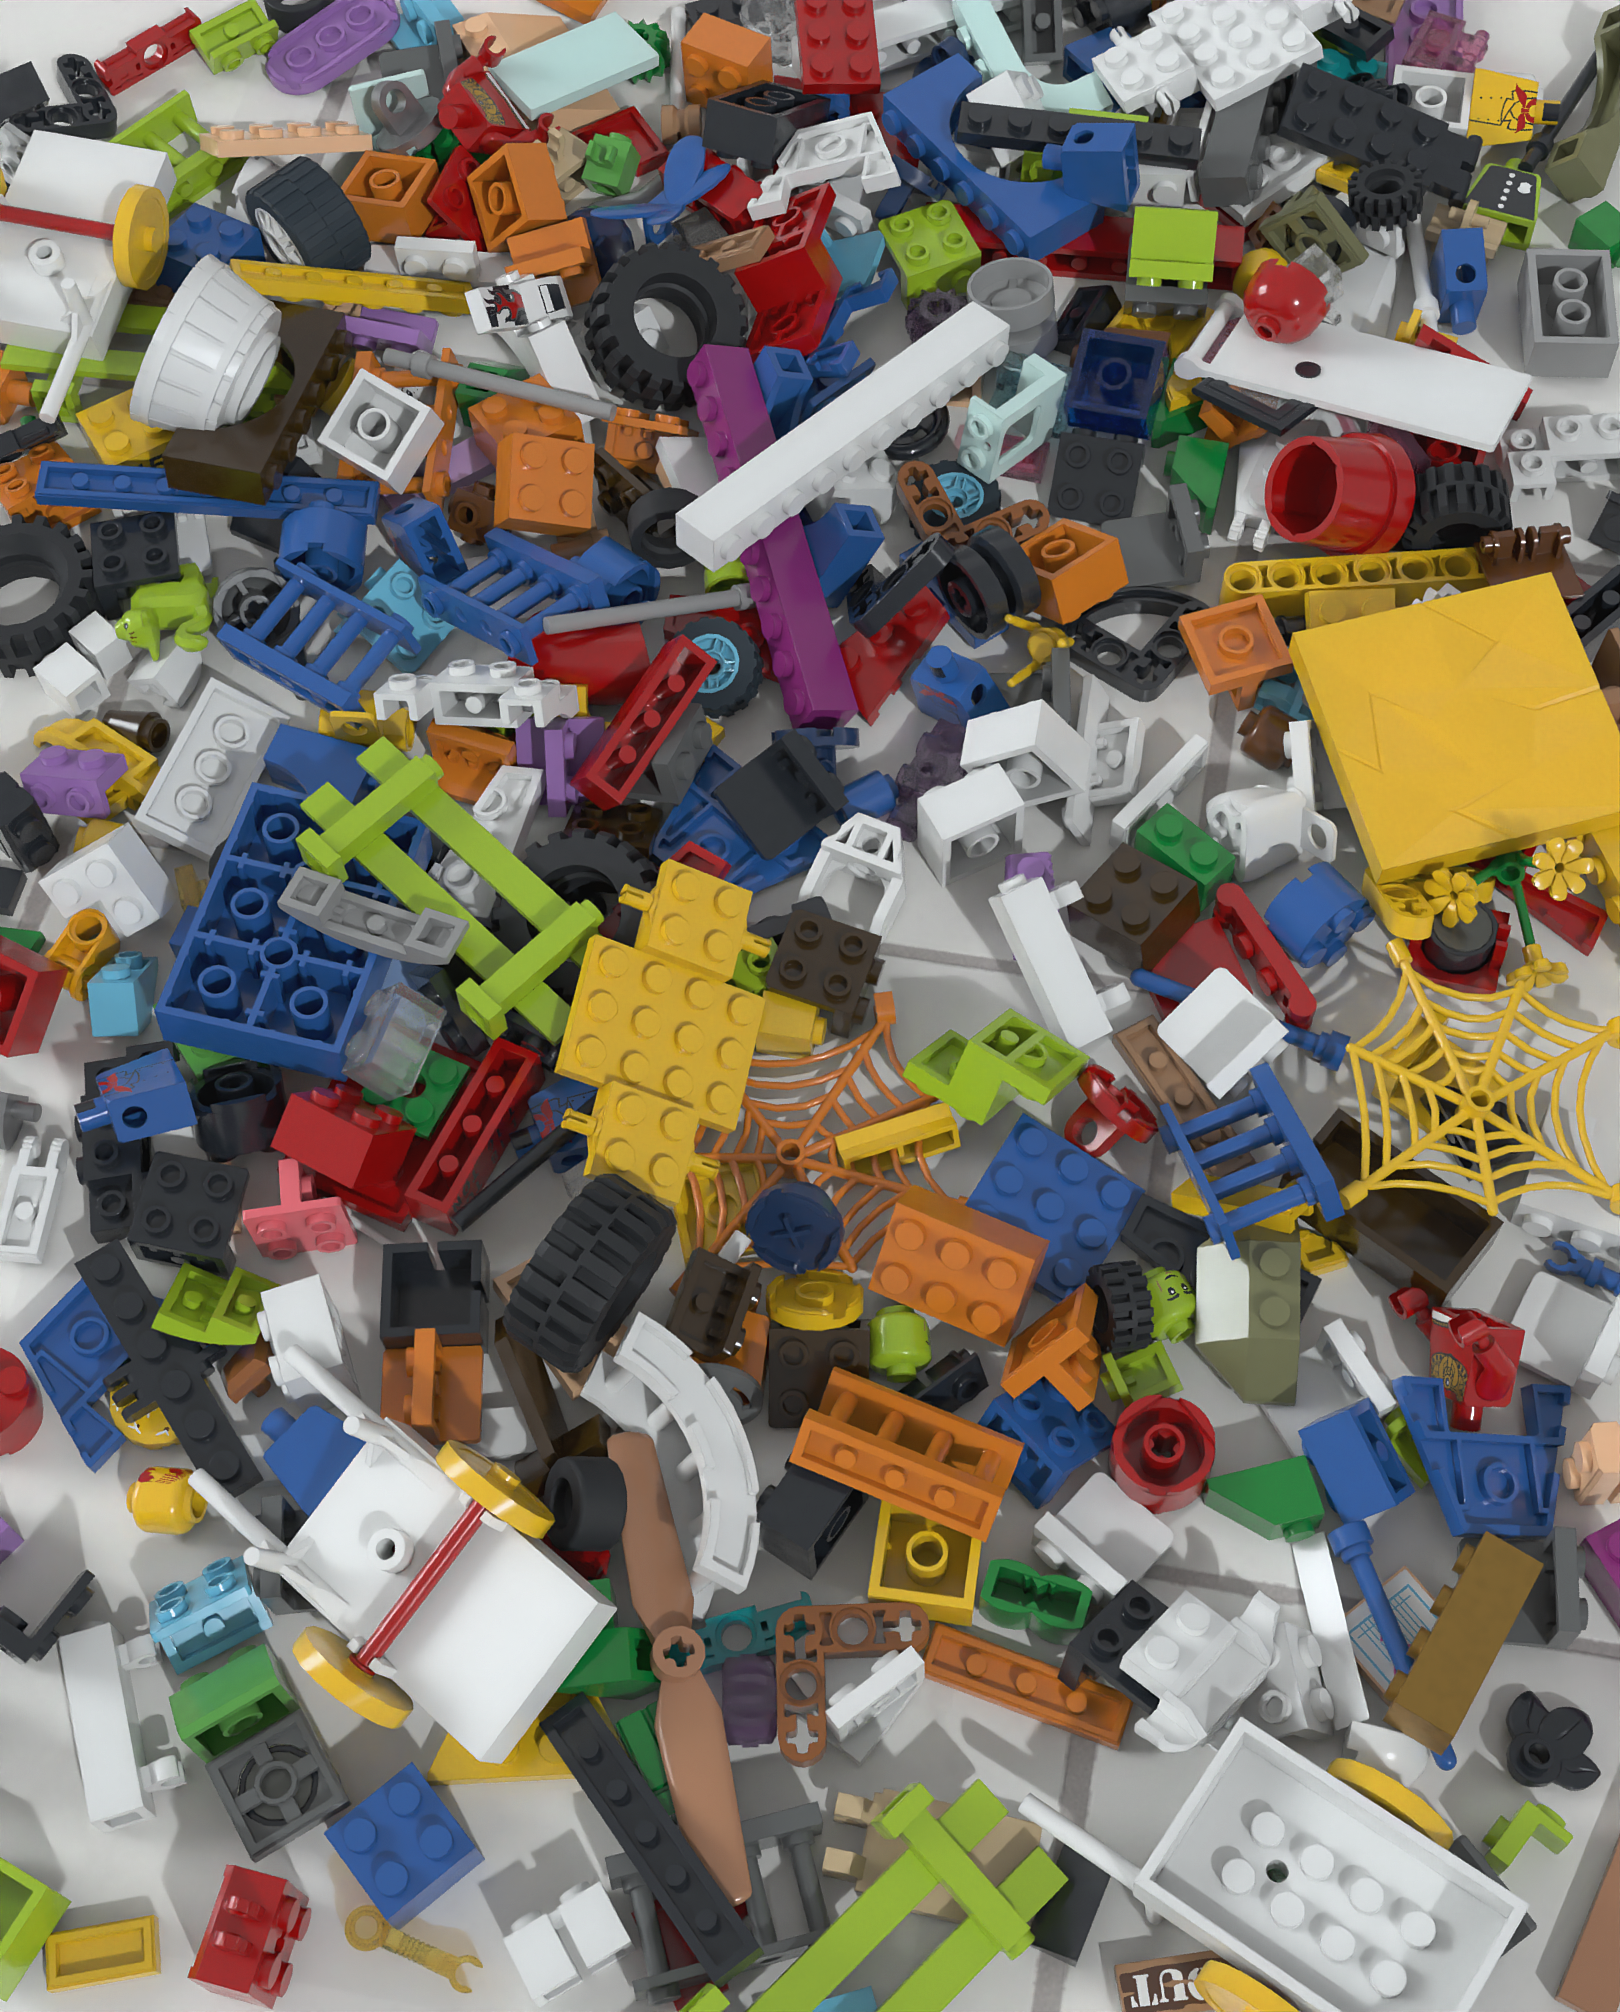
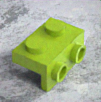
[189,0,279,75]

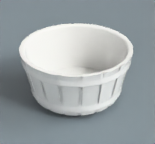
[130,254,282,432]

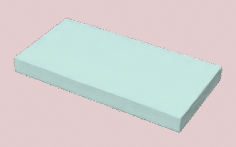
[488,12,659,121]

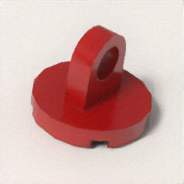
[1064,1064,1158,1158]

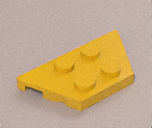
[427,1692,630,1786]

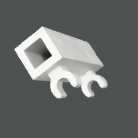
[988,873,1131,1049]
[58,1621,187,1833]

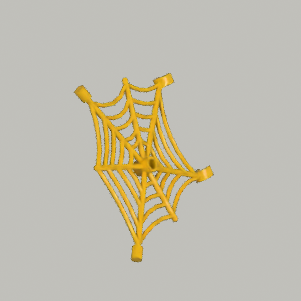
[1338,938,1620,1217]

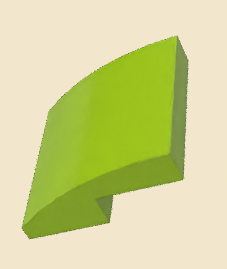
[151,1262,281,1345]

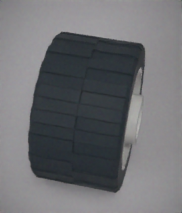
[245,156,371,271]

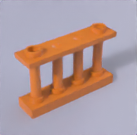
[336,348,464,512]
[789,1366,1025,1543]

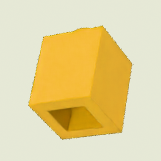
[756,990,827,1059]

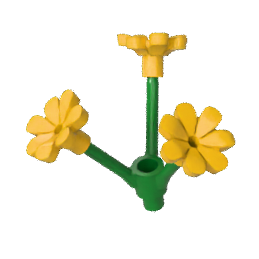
[1424,837,1594,992]

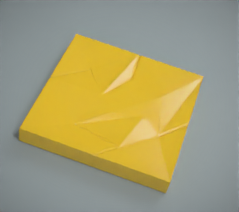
[1288,572,1620,885]

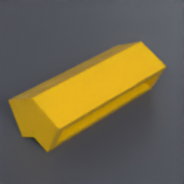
[833,1102,961,1181]

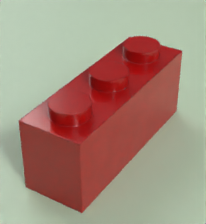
[657,148,763,236]

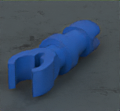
[1543,1241,1620,1297]

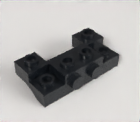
[74,1041,180,1244]

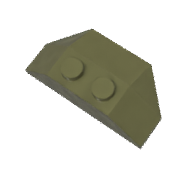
[1195,1218,1301,1406]

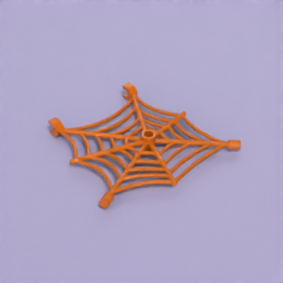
[669,991,968,1297]

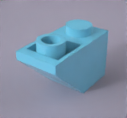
[87,951,159,1037]

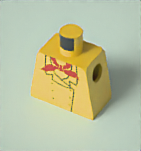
[1466,68,1561,147]

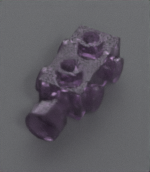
[885,718,968,842]

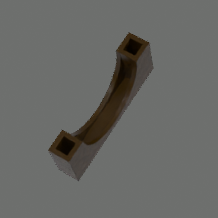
[162,299,352,506]

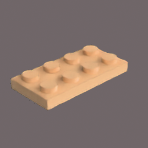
[199,121,373,158]

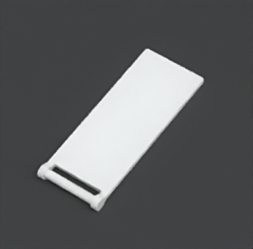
[1174,292,1532,452]

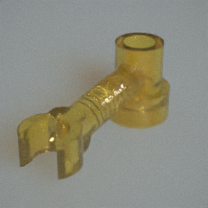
[345,1905,483,1993]

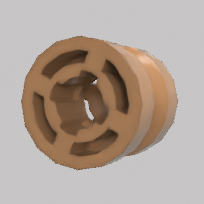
[661,104,702,145]

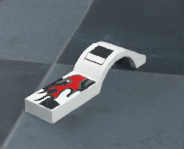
[464,276,573,335]

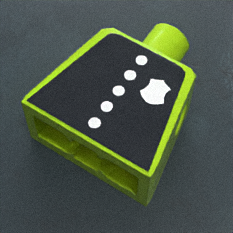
[1462,158,1542,251]

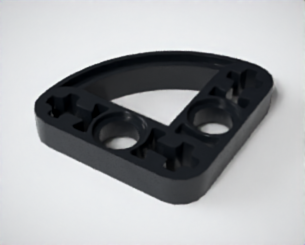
[1055,587,1210,702]

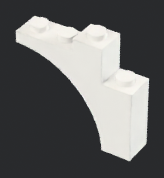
[495,270,600,424]

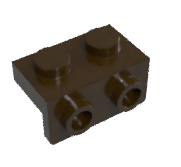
[665,1247,762,1363]

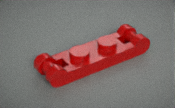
[1212,883,1317,1031]

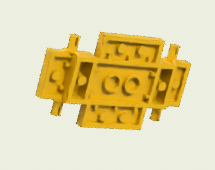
[554,859,772,1207]

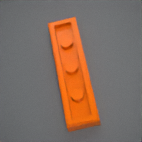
[922,1622,1134,1751]

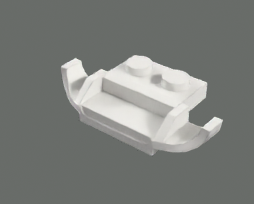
[1119,1590,1281,1753]

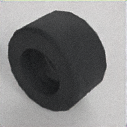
[543,1456,627,1552]

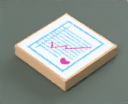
[1345,1566,1438,1707]

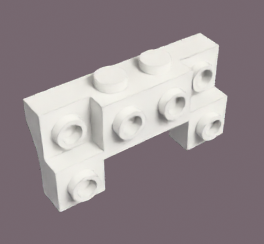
[1494,413,1620,502]
[373,659,579,728]

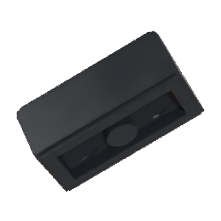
[1054,285,1122,356]
[1030,1844,1111,1967]

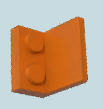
[0,441,102,529]

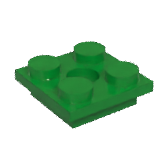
[361,1035,471,1141]

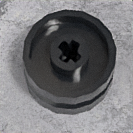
[936,525,1041,640]

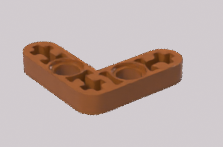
[895,460,1050,547]
[775,1602,930,1768]

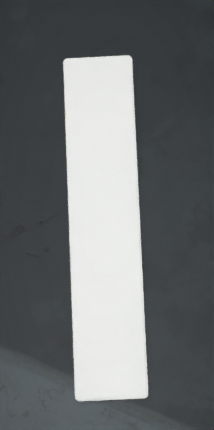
[1292,1531,1369,1731]

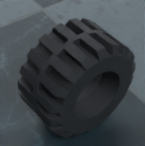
[1402,461,1513,551]

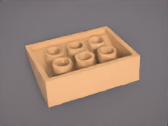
[452,12,621,133]

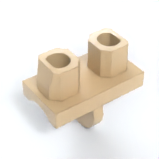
[1424,199,1508,264]

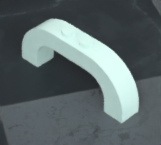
[951,0,1113,113]

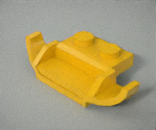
[33,718,161,824]

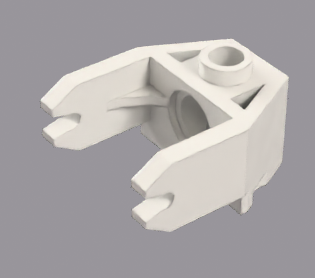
[796,812,906,944]

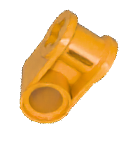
[44,908,120,1002]

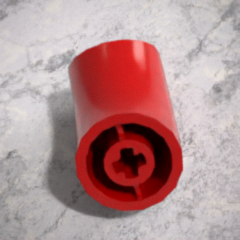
[507,610,650,706]

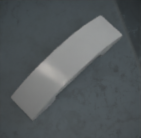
[277,866,470,965]

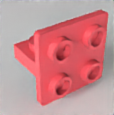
[242,1158,358,1260]

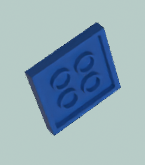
[965,1113,1146,1304]

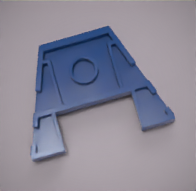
[803,267,899,378]
[652,744,828,894]
[19,1278,212,1473]
[1392,1376,1571,1540]

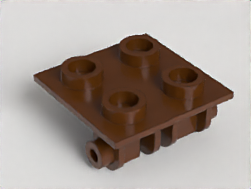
[1473,523,1584,599]

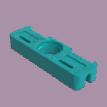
[669,1591,812,1675]

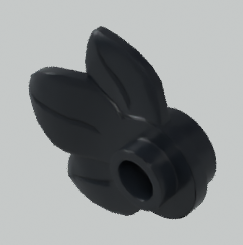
[1505,1691,1601,1791]

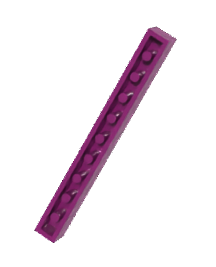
[687,344,859,730]

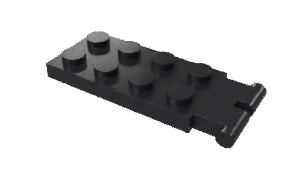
[1277,62,1483,209]

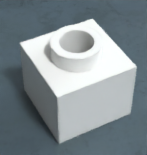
[68,611,133,680]

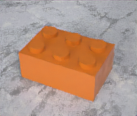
[868,1184,1050,1347]

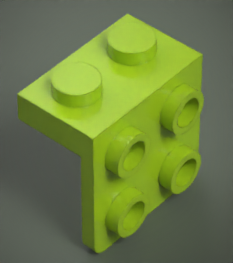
[878,200,981,311]

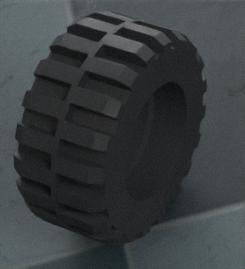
[584,242,748,412]
[491,828,659,1007]
[502,1174,677,1373]

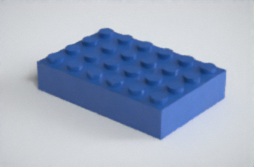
[154,782,433,1082]

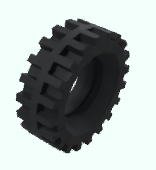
[0,514,106,678]

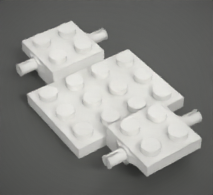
[1092,0,1359,115]

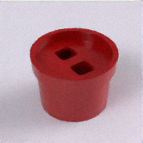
[1264,433,1416,556]

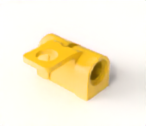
[318,690,417,752]

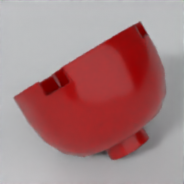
[1243,258,1331,344]

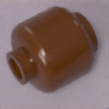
[1237,705,1299,771]

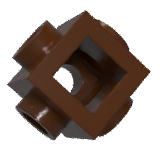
[448,481,512,546]

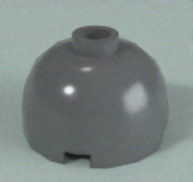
[213,567,300,649]

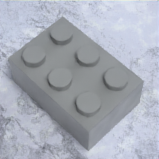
[1517,248,1619,378]

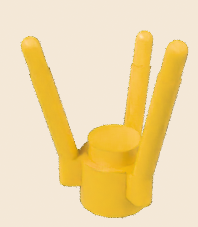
[1004,614,1074,687]

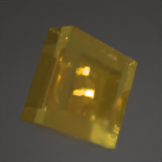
[174,864,209,912]

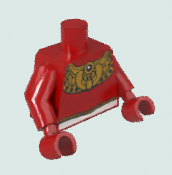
[437,35,561,156]
[1388,1287,1525,1432]

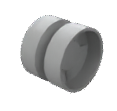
[967,257,1058,368]

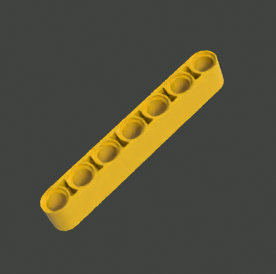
[1218,547,1489,618]

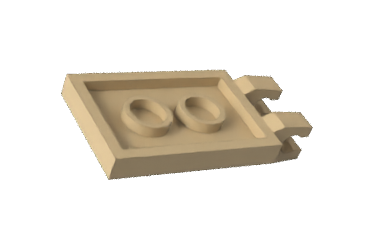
[822,1788,1042,1924]

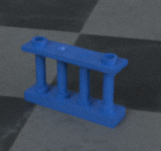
[417,527,611,666]
[216,557,422,729]
[1158,1062,1345,1260]

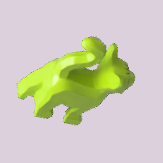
[115,562,220,661]

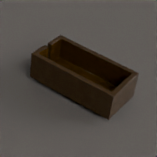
[1278,1108,1504,1309]

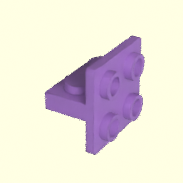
[515,717,605,817]

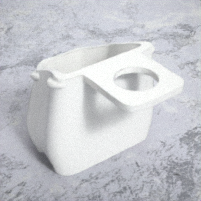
[1205,784,1337,883]

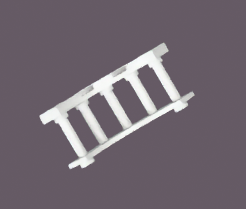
[580,1311,760,1622]

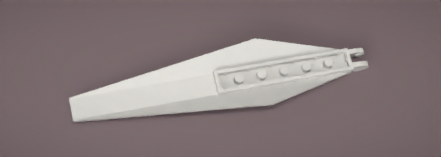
[1227,227,1408,552]

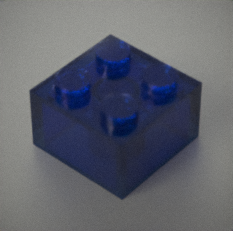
[1063,328,1169,440]

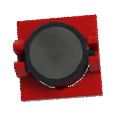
[1400,901,1512,994]

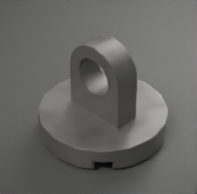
[371,80,443,156]

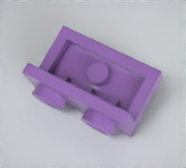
[345,306,439,354]
[20,745,128,819]

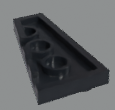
[1120,1193,1322,1325]

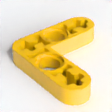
[1361,867,1496,940]

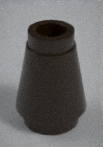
[102,710,170,754]

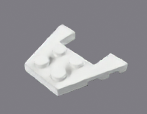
[747,111,901,221]

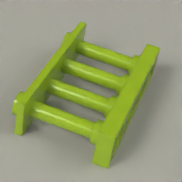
[108,90,249,220]

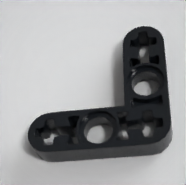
[10,54,117,140]
[846,532,955,638]

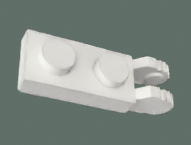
[0,1135,70,1264]

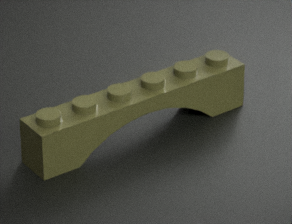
[1544,5,1620,204]

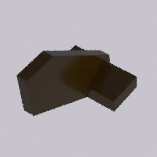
[494,1315,611,1498]

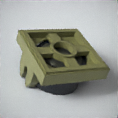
[1258,185,1369,282]

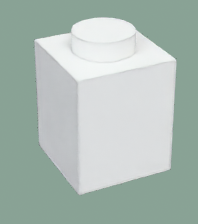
[33,642,111,720]

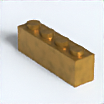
[1382,1531,1544,1756]

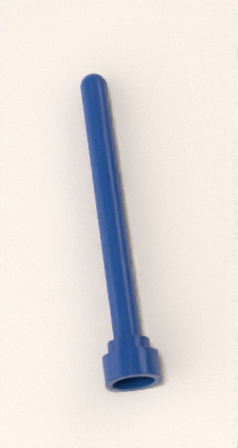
[1130,968,1351,1072]
[1327,1520,1457,1771]

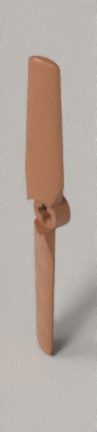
[607,1431,752,1907]

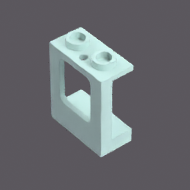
[957,353,1067,484]

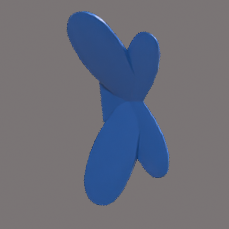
[590,135,731,245]

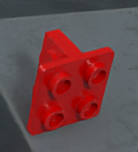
[424,145,488,252]

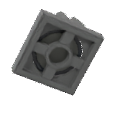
[204,1708,352,1863]

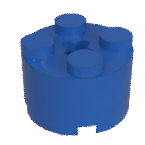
[278,500,368,597]
[569,536,661,626]
[1264,862,1376,968]

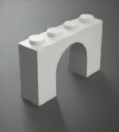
[1510,1103,1620,1261]

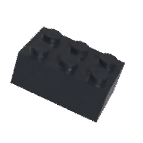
[702,80,831,169]

